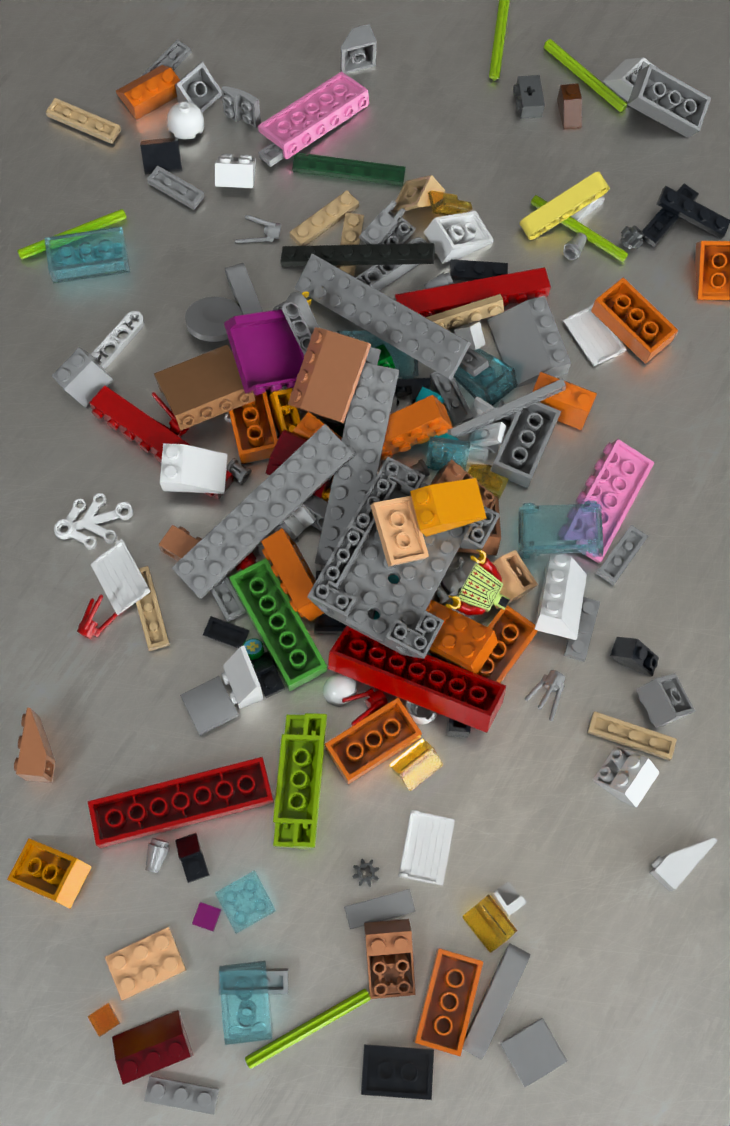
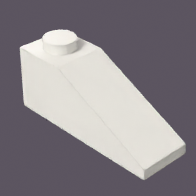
[649,838,718,891]

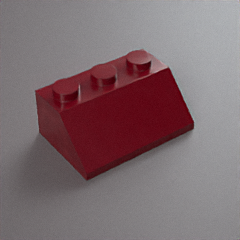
[265,429,333,498]
[112,1010,194,1085]

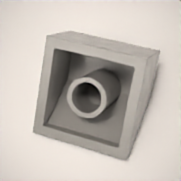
[340,24,377,74]
[52,347,114,408]
[636,674,695,728]

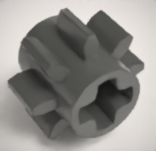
[620,225,644,249]
[352,859,380,887]

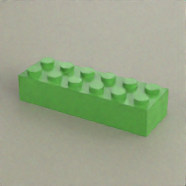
[229,558,327,692]

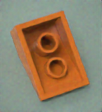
[695,241,730,300]

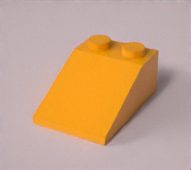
[410,478,487,537]
[7,838,91,909]

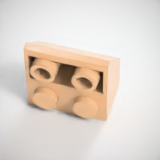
[492,550,538,609]

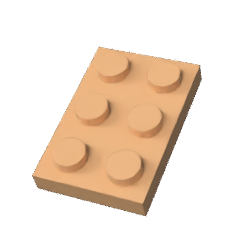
[370,496,429,567]
[105,927,187,1001]

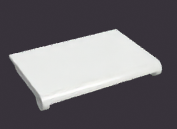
[563,304,627,367]
[90,540,150,615]
[399,810,455,886]

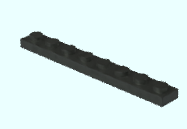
[280,243,435,267]

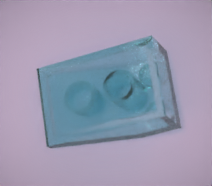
[453,348,518,406]
[219,961,273,1045]

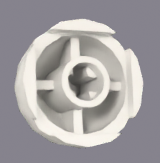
[167,101,204,139]

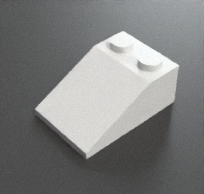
[424,211,494,263]
[160,443,228,494]
[221,646,264,709]

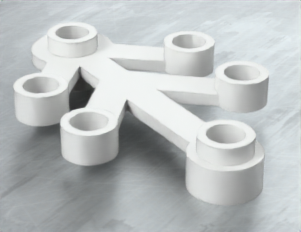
[54,493,133,550]

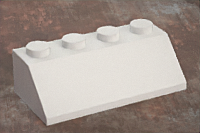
[534,551,587,640]

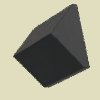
[140,137,182,175]

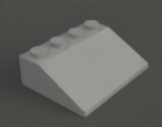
[487,296,571,389]

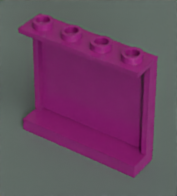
[224,309,304,395]

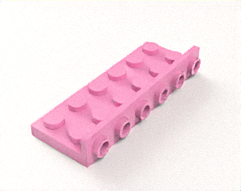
[258,71,369,159]
[557,439,655,563]

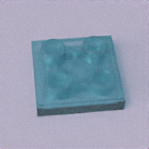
[426,437,471,471]
[215,870,276,934]

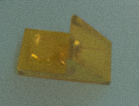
[468,464,509,499]

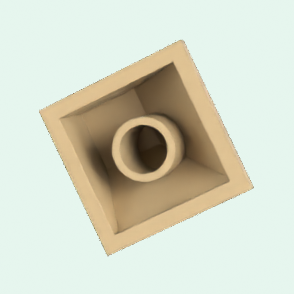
[391,175,445,213]

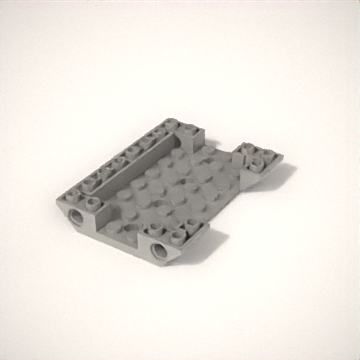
[307,457,500,659]

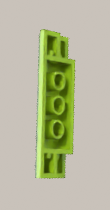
[273,713,327,849]

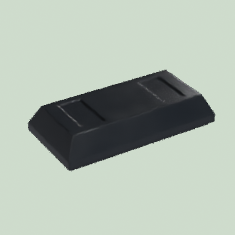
[203,616,250,649]

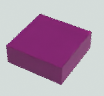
[192,902,221,932]

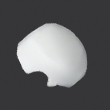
[323,673,357,707]
[405,701,438,725]

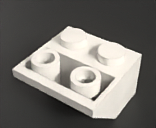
[603,57,656,102]
[215,154,256,188]
[593,746,660,807]

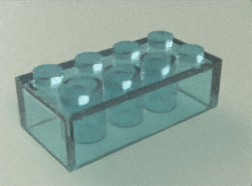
[45,227,130,284]

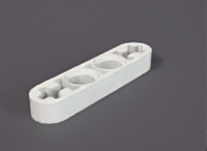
[91,311,145,369]

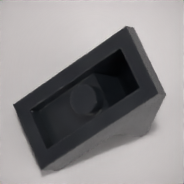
[395,378,431,404]
[250,652,285,698]
[175,833,210,883]

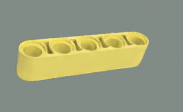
[519,172,610,240]

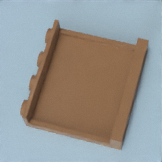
[154,344,256,431]

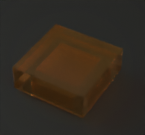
[88,1003,121,1037]

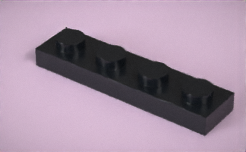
[642,183,699,247]
[656,186,730,239]

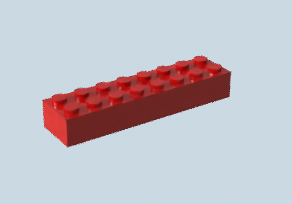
[328,626,506,733]
[87,757,274,848]

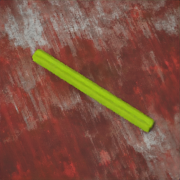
[489,0,510,81]
[544,39,627,112]
[531,195,628,262]
[17,209,126,259]
[245,989,371,1069]

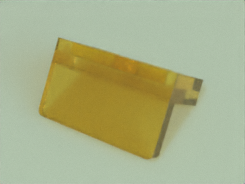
[428,191,472,216]
[390,738,443,791]
[463,894,518,952]

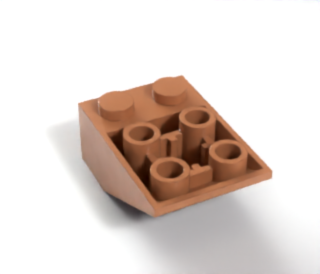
[430,459,497,509]
[14,708,55,783]
[364,919,416,999]

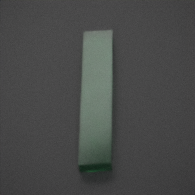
[292,153,406,186]

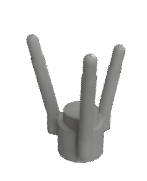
[235,215,281,243]
[525,670,566,721]

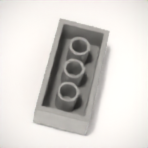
[627,64,711,138]
[490,402,561,488]

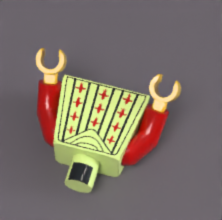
[446,549,510,615]

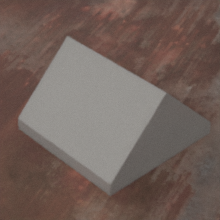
[175,62,222,112]

